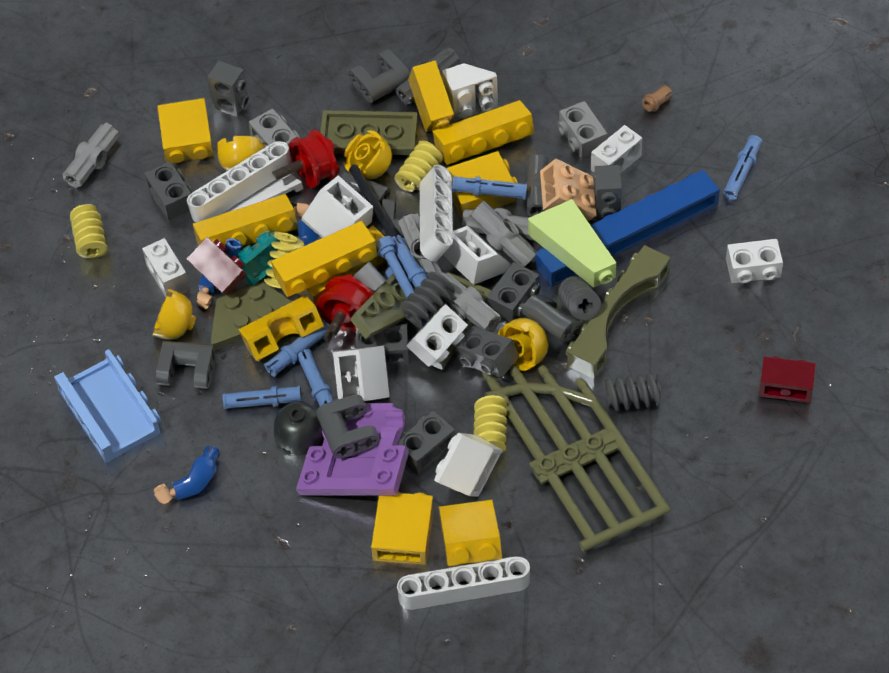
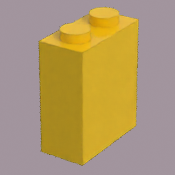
[408,60,454,133]
[157,98,214,163]
[446,151,518,218]
[371,492,434,565]
[439,500,502,566]

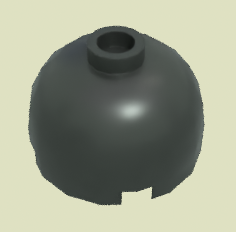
[273,402,324,455]

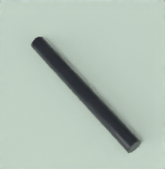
[349,165,398,241]

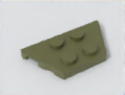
[211,282,292,349]

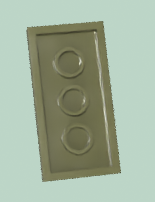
[320,110,418,155]

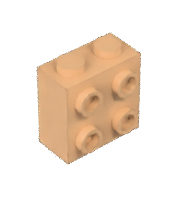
[540,159,596,221]

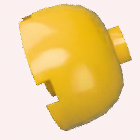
[343,130,392,180]
[217,136,265,171]
[152,288,196,340]
[498,318,549,371]

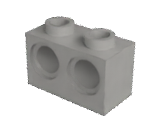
[557,101,607,159]
[249,109,300,147]

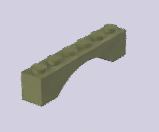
[566,245,670,379]

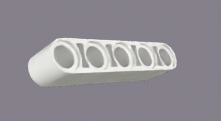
[187,141,292,222]
[420,165,453,262]
[397,557,530,610]

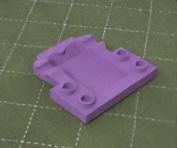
[296,403,409,495]

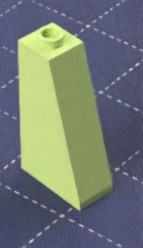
[528,199,616,287]

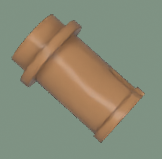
[642,85,673,112]

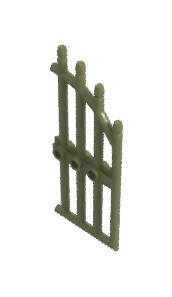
[482,364,672,552]

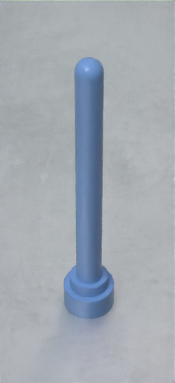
[376,236,428,325]

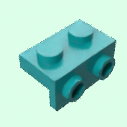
[238,231,279,286]

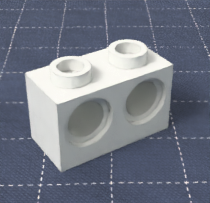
[591,125,642,174]
[142,238,190,297]
[726,239,783,283]
[406,304,467,367]

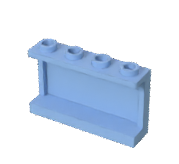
[54,349,161,463]

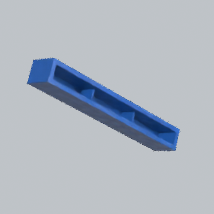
[536,170,720,288]

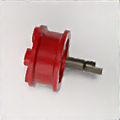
[272,129,340,188]
[316,274,374,343]

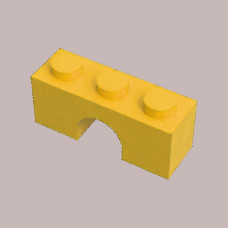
[238,295,324,361]

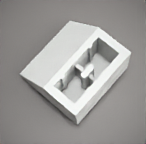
[442,63,498,121]
[302,176,373,238]
[444,226,511,285]
[333,346,389,401]
[434,433,503,497]

